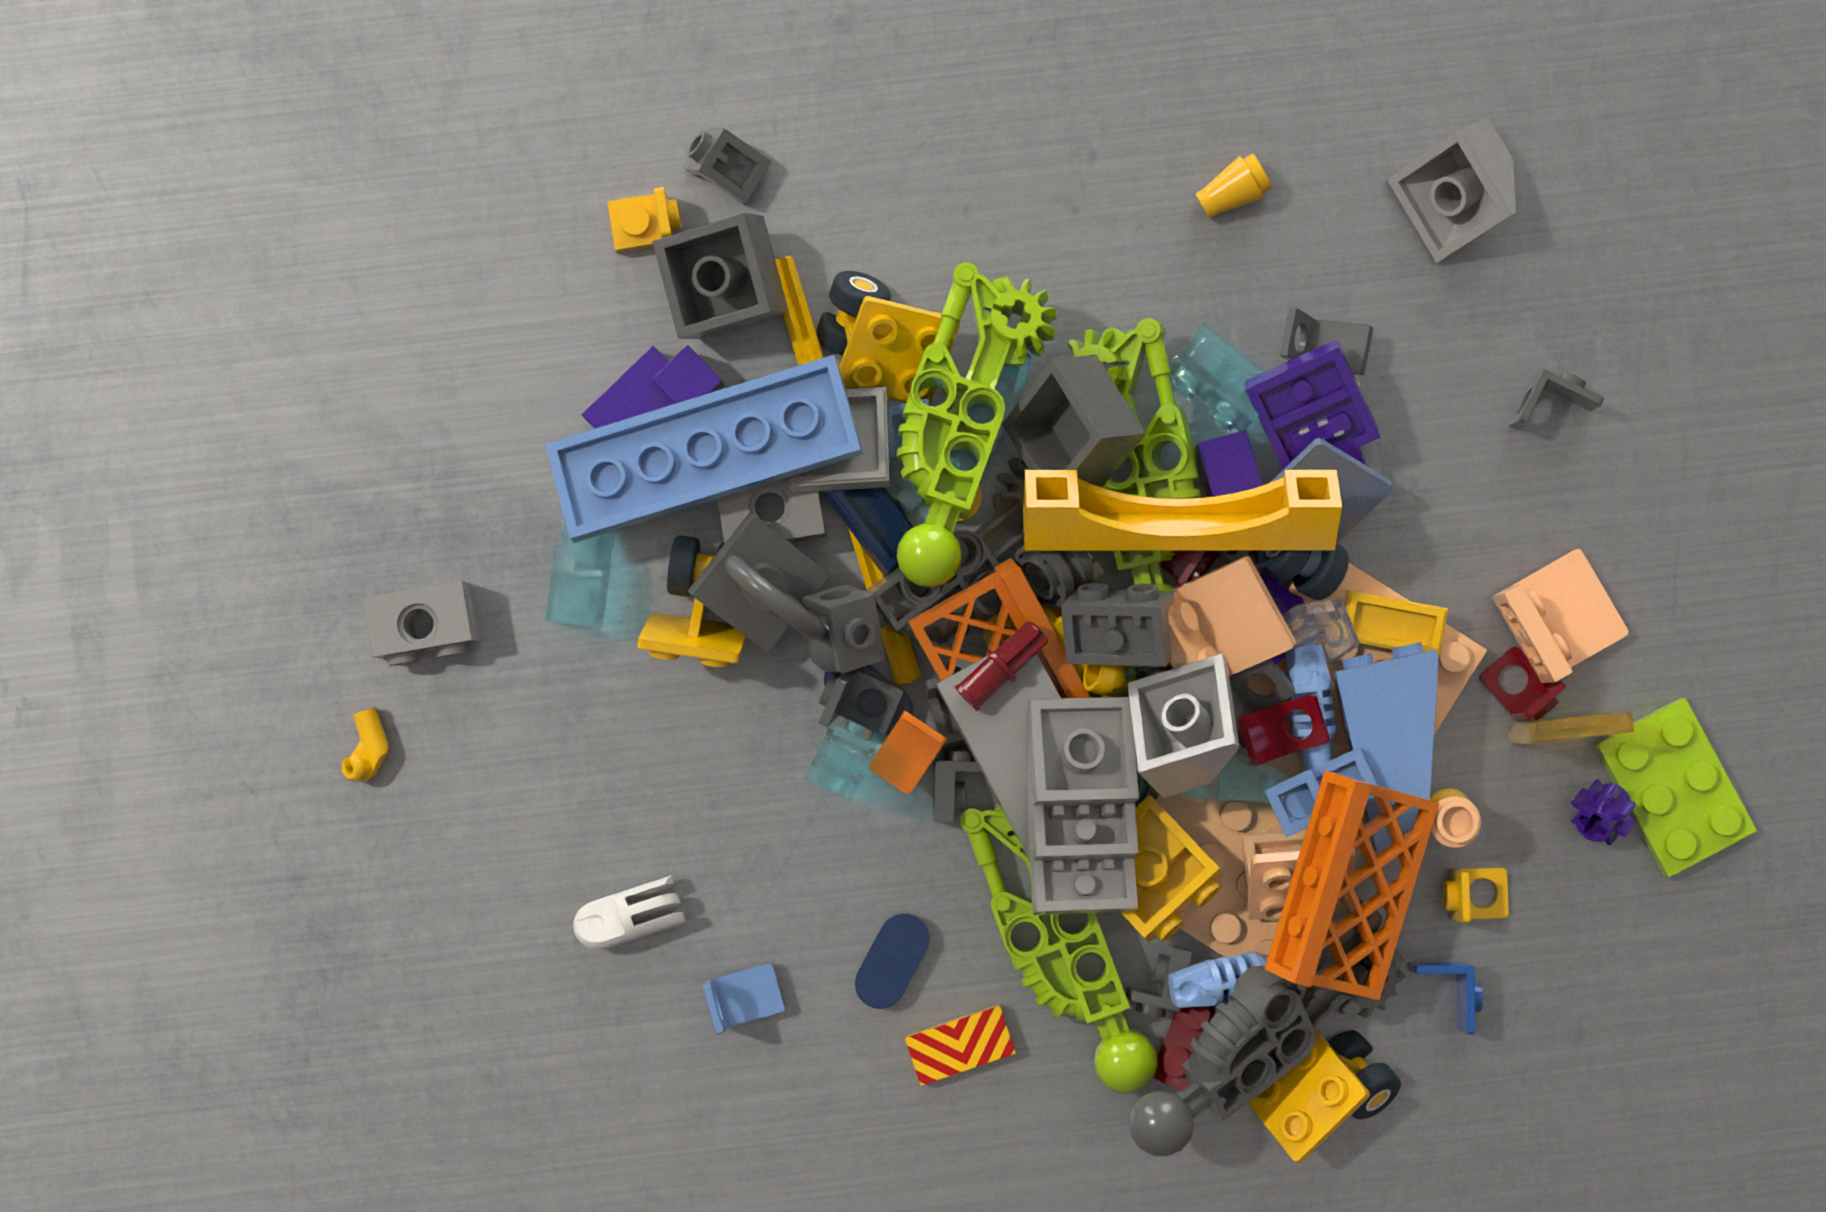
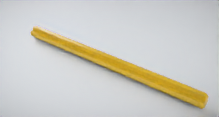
[775,256,921,686]

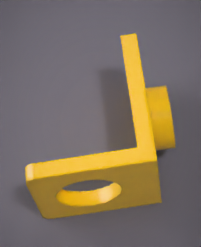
[1442,868,1509,923]

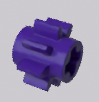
[1571,779,1636,845]

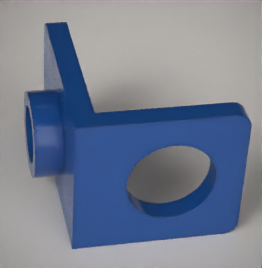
[1408,962,1483,1035]

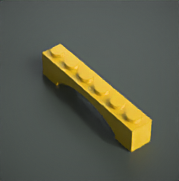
[1023,470,1342,551]

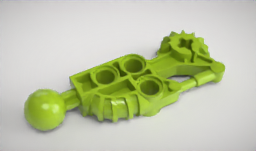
[896,262,1057,587]
[1059,318,1201,591]
[960,803,1158,1094]

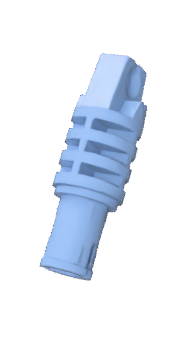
[1286,644,1337,772]
[1168,951,1269,1008]

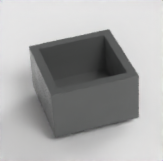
[1002,355,1146,488]

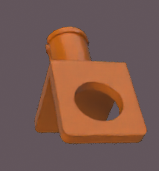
[869,711,947,794]

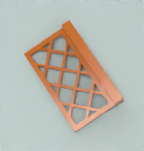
[907,558,1090,699]
[1264,770,1439,1000]

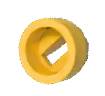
[1083,664,1127,695]

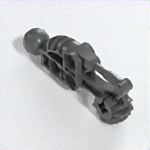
[807,457,1029,675]
[1129,900,1406,1157]

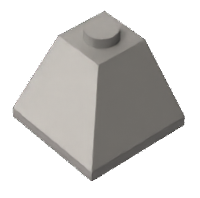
[1386,117,1516,263]
[1128,653,1239,798]

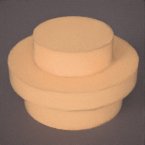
[1431,796,1481,848]

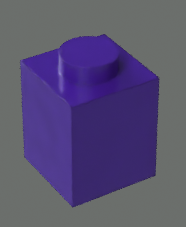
[1195,430,1262,497]

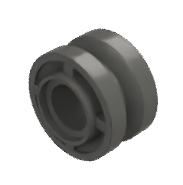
[1015,545,1094,608]

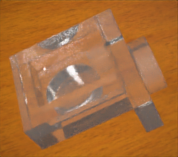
[1282,599,1359,664]

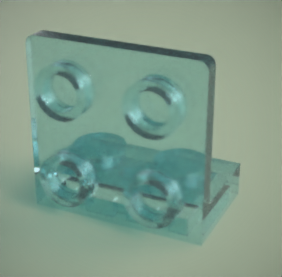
[1169,323,1264,432]

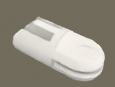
[573,875,687,950]

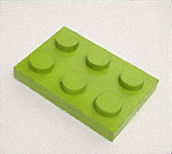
[1593,698,1757,878]

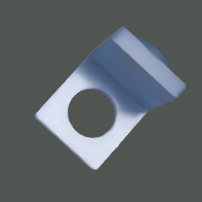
[703,962,785,1035]

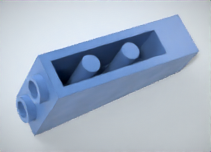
[1332,642,1439,852]

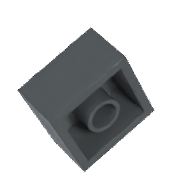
[652,213,789,339]

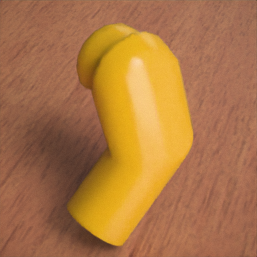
[341,707,389,782]

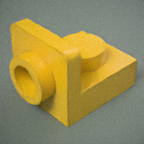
[607,187,682,253]

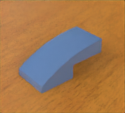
[1264,747,1379,837]

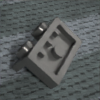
[1061,583,1175,666]

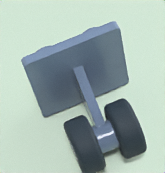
[1258,438,1393,600]

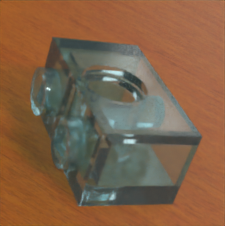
[804,718,879,801]

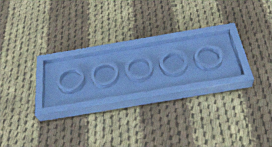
[545,355,864,543]

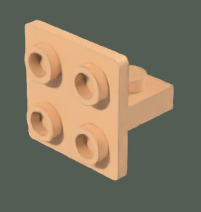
[1242,831,1356,921]

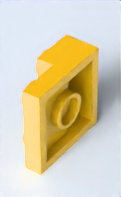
[1120,795,1223,943]

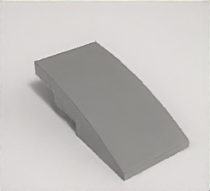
[936,654,1061,861]
[1027,697,1139,915]

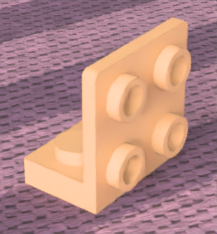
[1492,549,1629,683]
[1167,556,1296,676]

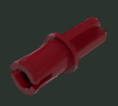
[954,621,1048,711]

